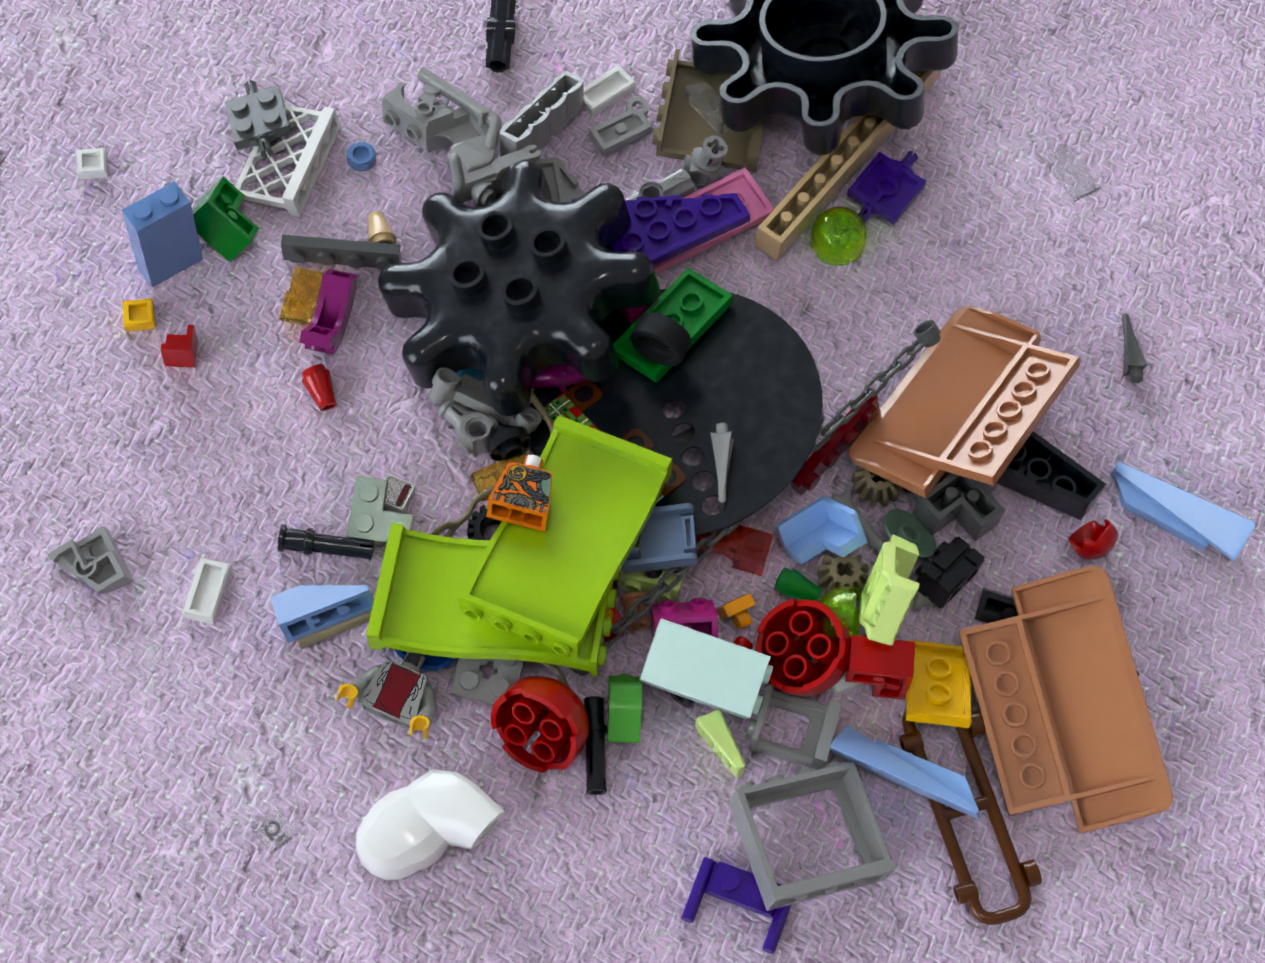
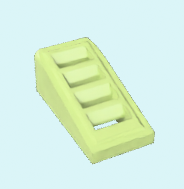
[695,709,745,778]

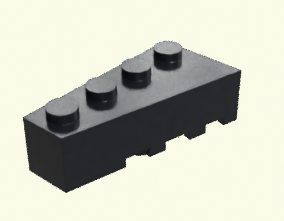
[996,431,1106,520]

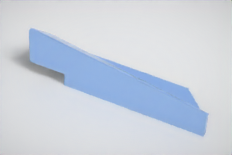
[1111,462,1256,561]
[830,726,981,820]

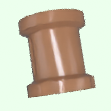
[620,591,652,631]

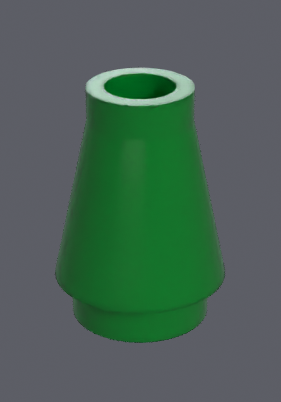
[774,567,822,601]

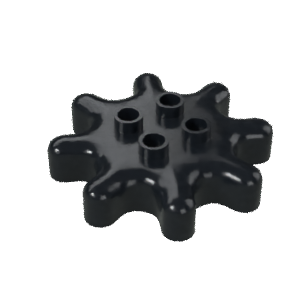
[690,0,958,156]
[378,159,660,416]

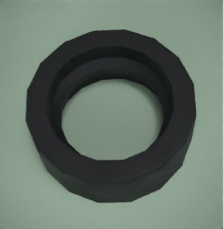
[630,313,691,366]

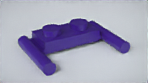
[681,857,791,954]

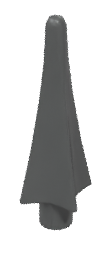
[1122,313,1148,383]

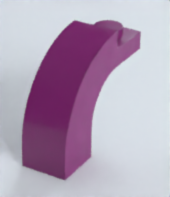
[299,269,358,355]

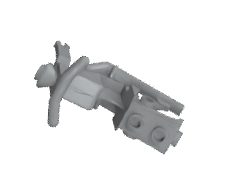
[382,67,541,208]

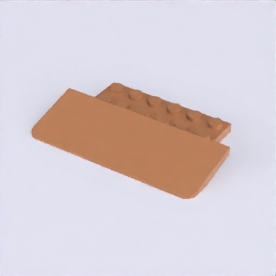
[849,306,1080,498]
[958,566,1173,834]

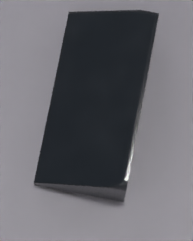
[974,587,1018,623]

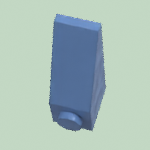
[271,585,374,643]

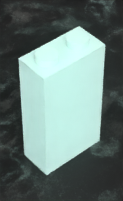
[638,618,773,719]

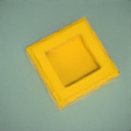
[122,298,156,332]

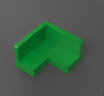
[192,176,259,261]

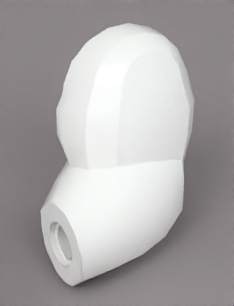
[356,769,505,880]

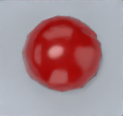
[1068,519,1118,560]

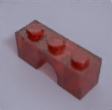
[696,525,774,576]

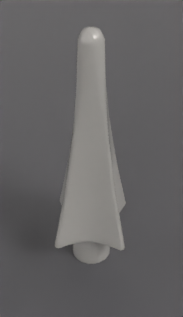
[710,423,734,503]

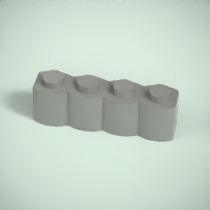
[499,71,584,157]

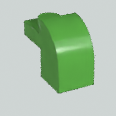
[607,674,642,743]

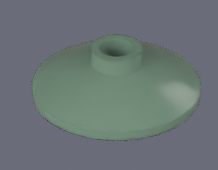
[883,509,936,559]

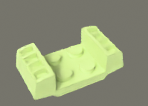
[859,534,919,646]

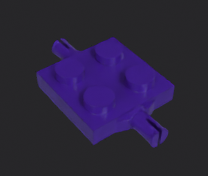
[847,151,926,225]

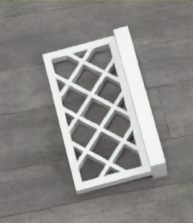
[235,105,341,217]

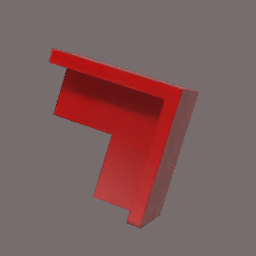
[845,635,915,700]

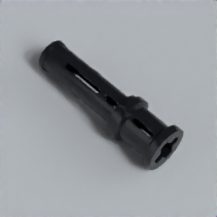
[277,524,374,560]

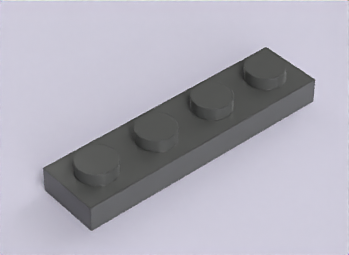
[281,234,401,270]

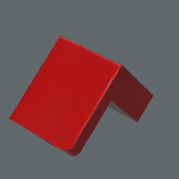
[161,325,198,368]

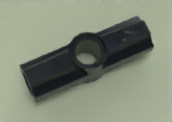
[486,0,516,73]

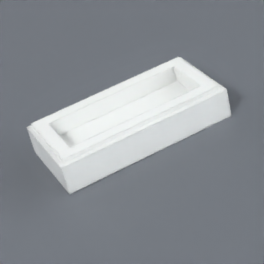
[584,65,636,117]
[182,557,232,625]

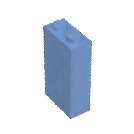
[122,181,203,287]

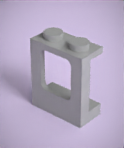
[746,683,843,770]

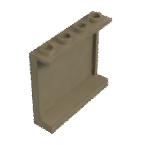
[652,49,766,173]

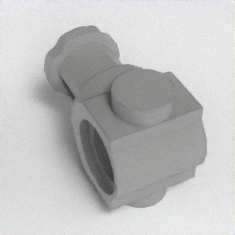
[682,135,728,187]
[438,400,500,457]

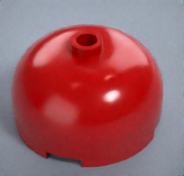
[756,599,851,697]
[490,676,589,773]

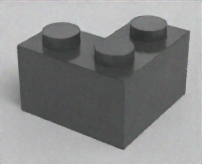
[913,474,1005,541]

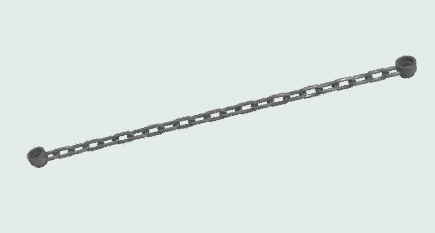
[571,320,941,676]

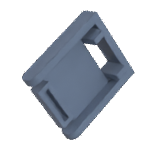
[621,503,698,574]

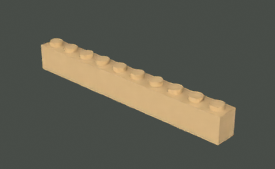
[754,71,941,261]

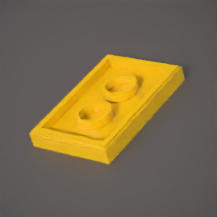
[906,639,972,728]

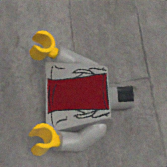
[336,652,437,739]

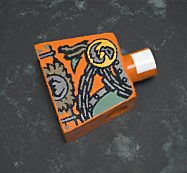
[486,455,552,532]

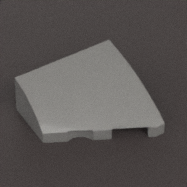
[47,526,134,593]

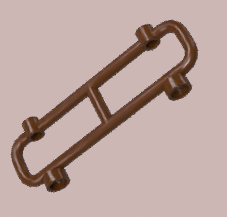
[899,710,1042,925]

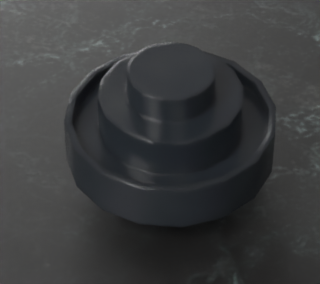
[486,424,531,461]

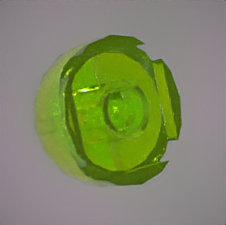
[810,206,867,266]
[818,587,860,643]

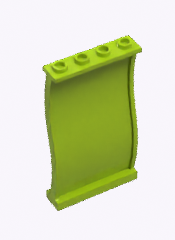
[459,415,672,659]
[366,523,621,677]

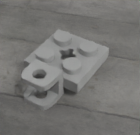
[450,658,525,705]

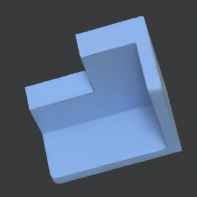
[775,495,868,564]

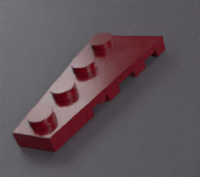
[791,395,879,496]

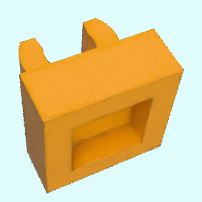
[716,593,755,629]

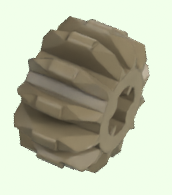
[851,465,903,508]
[817,553,869,602]

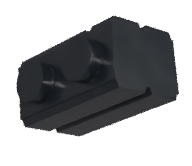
[915,536,985,608]

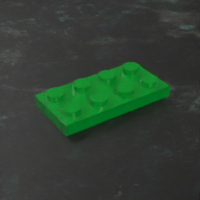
[613,268,734,383]

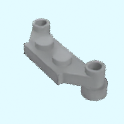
[428,367,542,435]

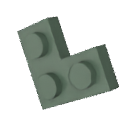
[346,476,414,543]

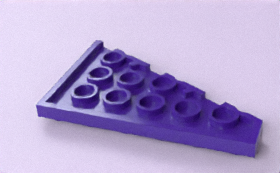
[561,193,750,266]

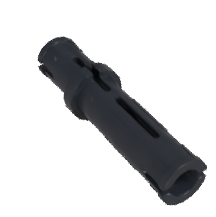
[584,696,608,795]

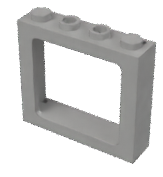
[728,761,895,911]

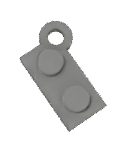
[589,96,652,156]

